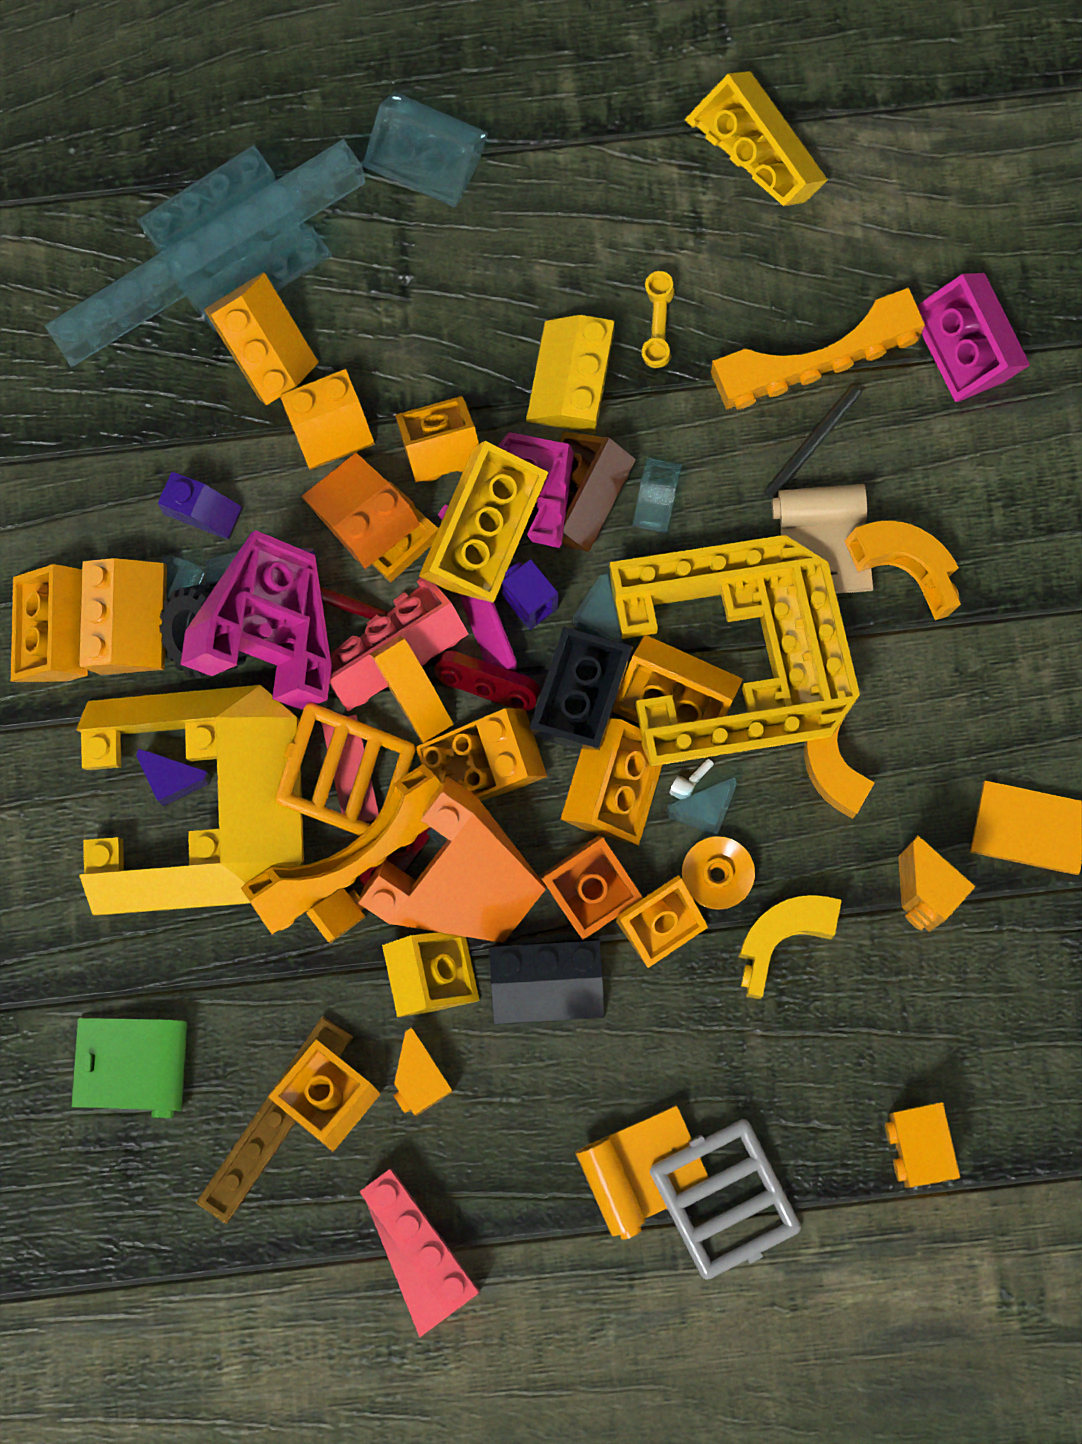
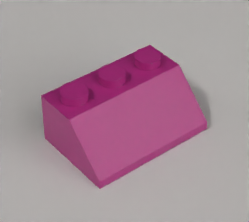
[917,273,1030,402]

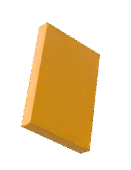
[970,781,1082,875]

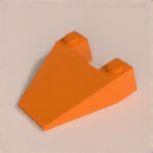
[358,777,546,943]

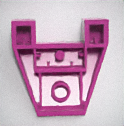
[181,530,332,710]

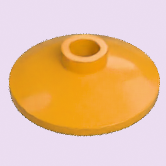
[682,837,755,910]

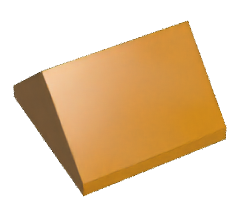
[616,875,708,968]

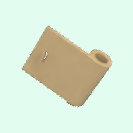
[772,484,873,594]

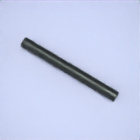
[764,385,862,499]

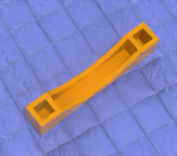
[711,288,925,410]
[240,764,441,934]

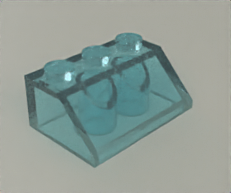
[362,92,488,207]

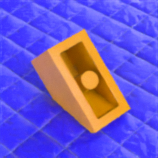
[306,888,366,944]
[393,1028,453,1116]

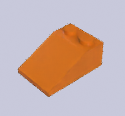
[301,453,420,569]

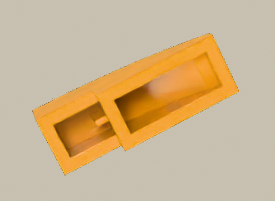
[369,635,454,743]

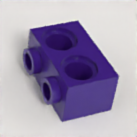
[502,559,558,631]

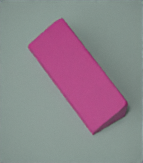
[459,594,518,672]

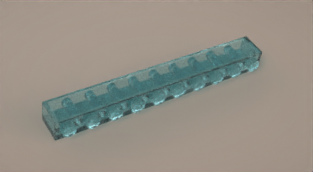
[44,139,366,368]

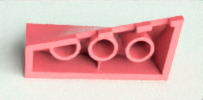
[329,578,469,712]
[360,1169,480,1337]

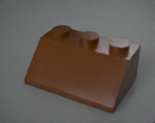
[525,431,636,552]

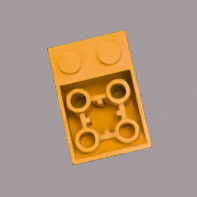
[416,708,548,801]

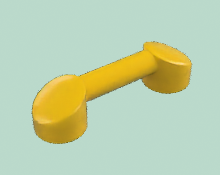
[642,271,675,368]

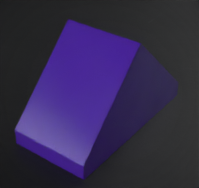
[136,749,212,806]

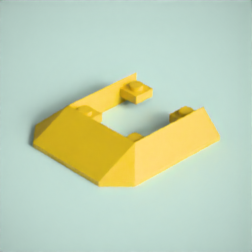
[609,535,860,766]
[76,685,304,916]

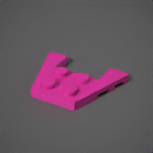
[438,432,574,548]

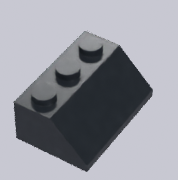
[530,626,633,750]
[489,941,604,1025]

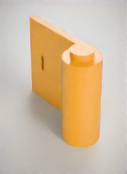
[575,1105,709,1240]

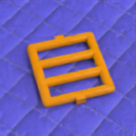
[275,703,416,836]

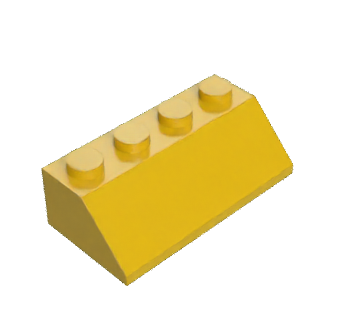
[419,441,548,603]

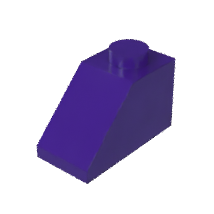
[158,472,243,540]

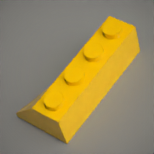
[685,71,828,206]

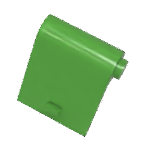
[72,1018,187,1118]

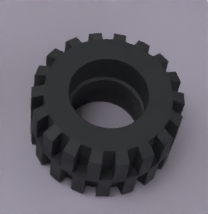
[159,581,248,677]

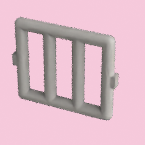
[650,1119,801,1280]

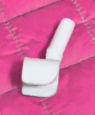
[669,759,714,800]

